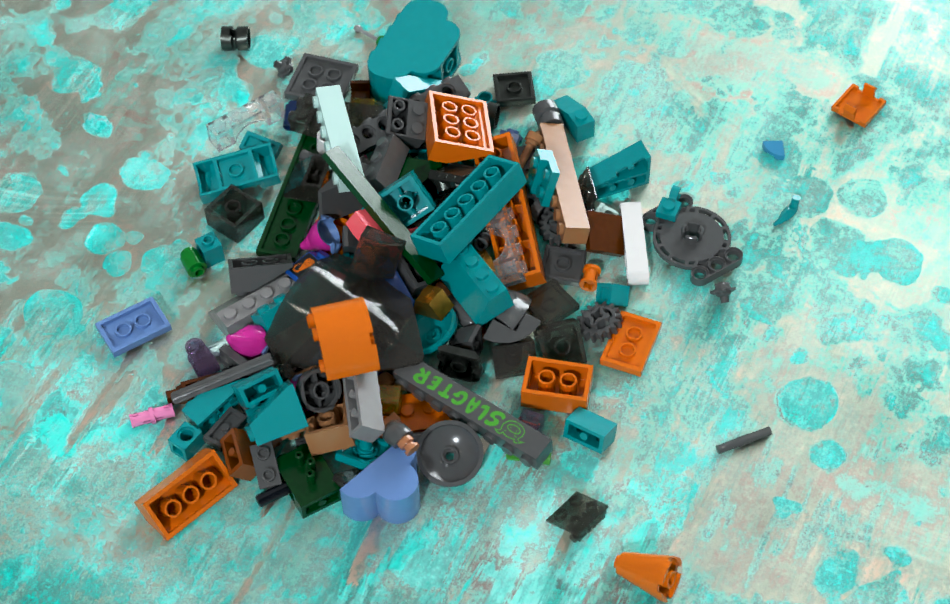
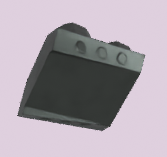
[428,163,476,192]
[437,344,484,382]

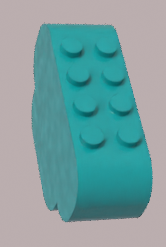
[367,0,461,103]

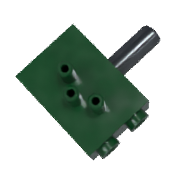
[255,444,342,519]

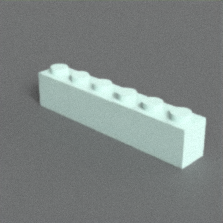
[312,85,364,193]

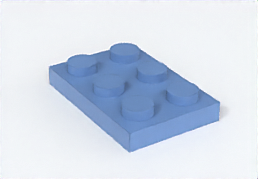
[95,296,172,358]

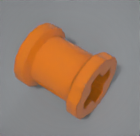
[579,264,601,292]

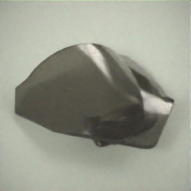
[264,253,424,372]

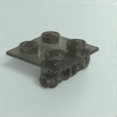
[578,167,598,211]
[546,492,608,543]

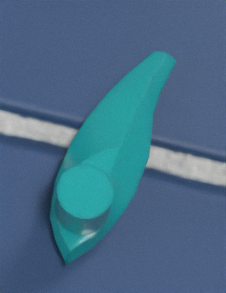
[773,195,800,226]

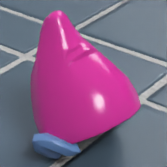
[300,214,342,255]
[226,324,269,359]

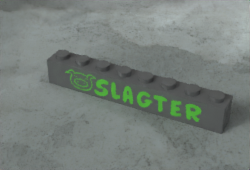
[393,354,553,470]

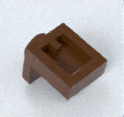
[350,80,371,111]

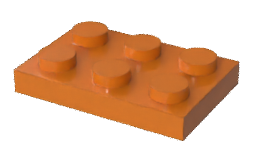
[600,310,662,377]

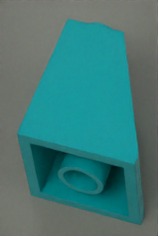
[245,380,309,446]

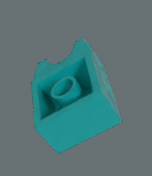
[360,170,436,227]

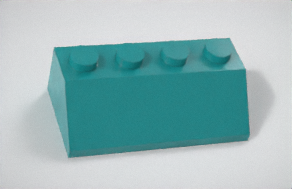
[440,243,514,326]

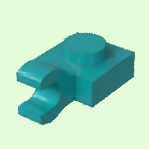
[655,185,682,222]

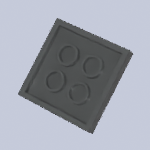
[284,53,359,104]

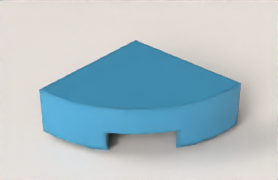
[762,141,785,160]

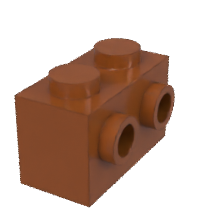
[220,427,256,481]

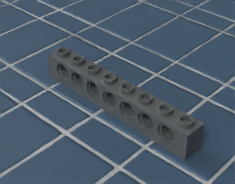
[351,75,471,158]

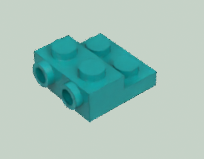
[525,149,560,207]

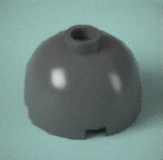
[296,368,342,413]

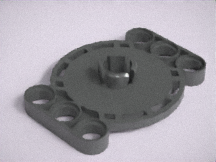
[642,194,743,286]

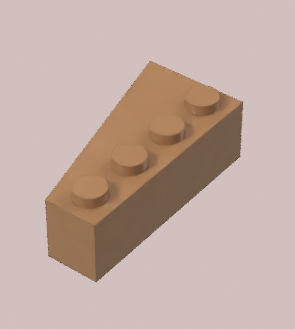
[304,378,355,456]

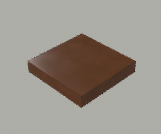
[586,210,624,257]

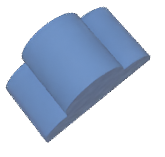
[340,442,421,524]

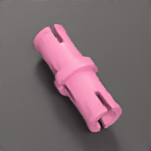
[129,403,175,428]

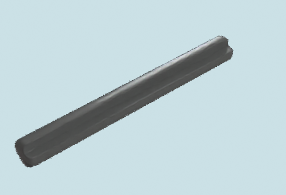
[170,353,274,405]

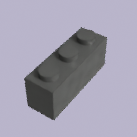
[364,133,409,193]

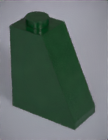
[398,157,444,204]

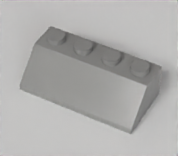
[208,273,297,335]

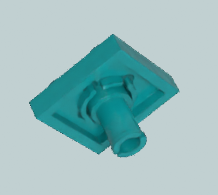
[335,438,391,470]

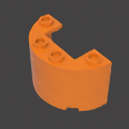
[306,297,380,381]

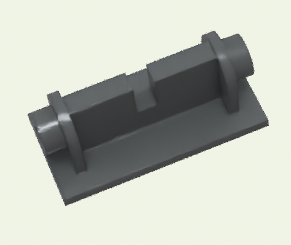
[249,441,282,490]

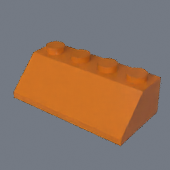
[134,448,238,541]

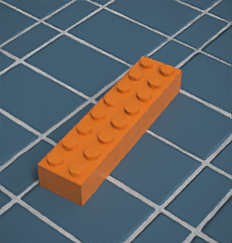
[474,131,547,291]

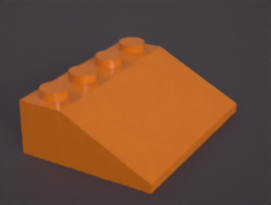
[425,90,494,164]

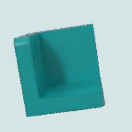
[595,283,630,307]

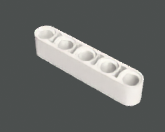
[619,202,649,286]

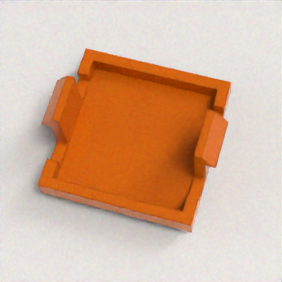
[831,82,886,128]

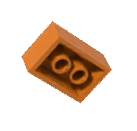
[521,356,593,414]

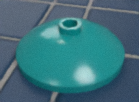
[400,308,458,356]

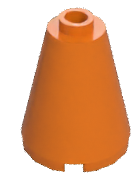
[614,552,682,603]

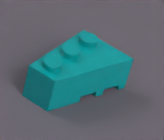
[584,140,651,200]

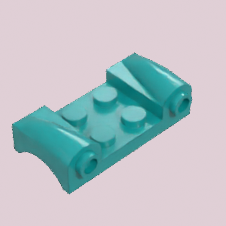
[193,142,281,204]

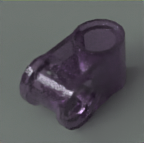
[185,338,221,377]

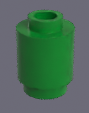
[180,247,207,277]

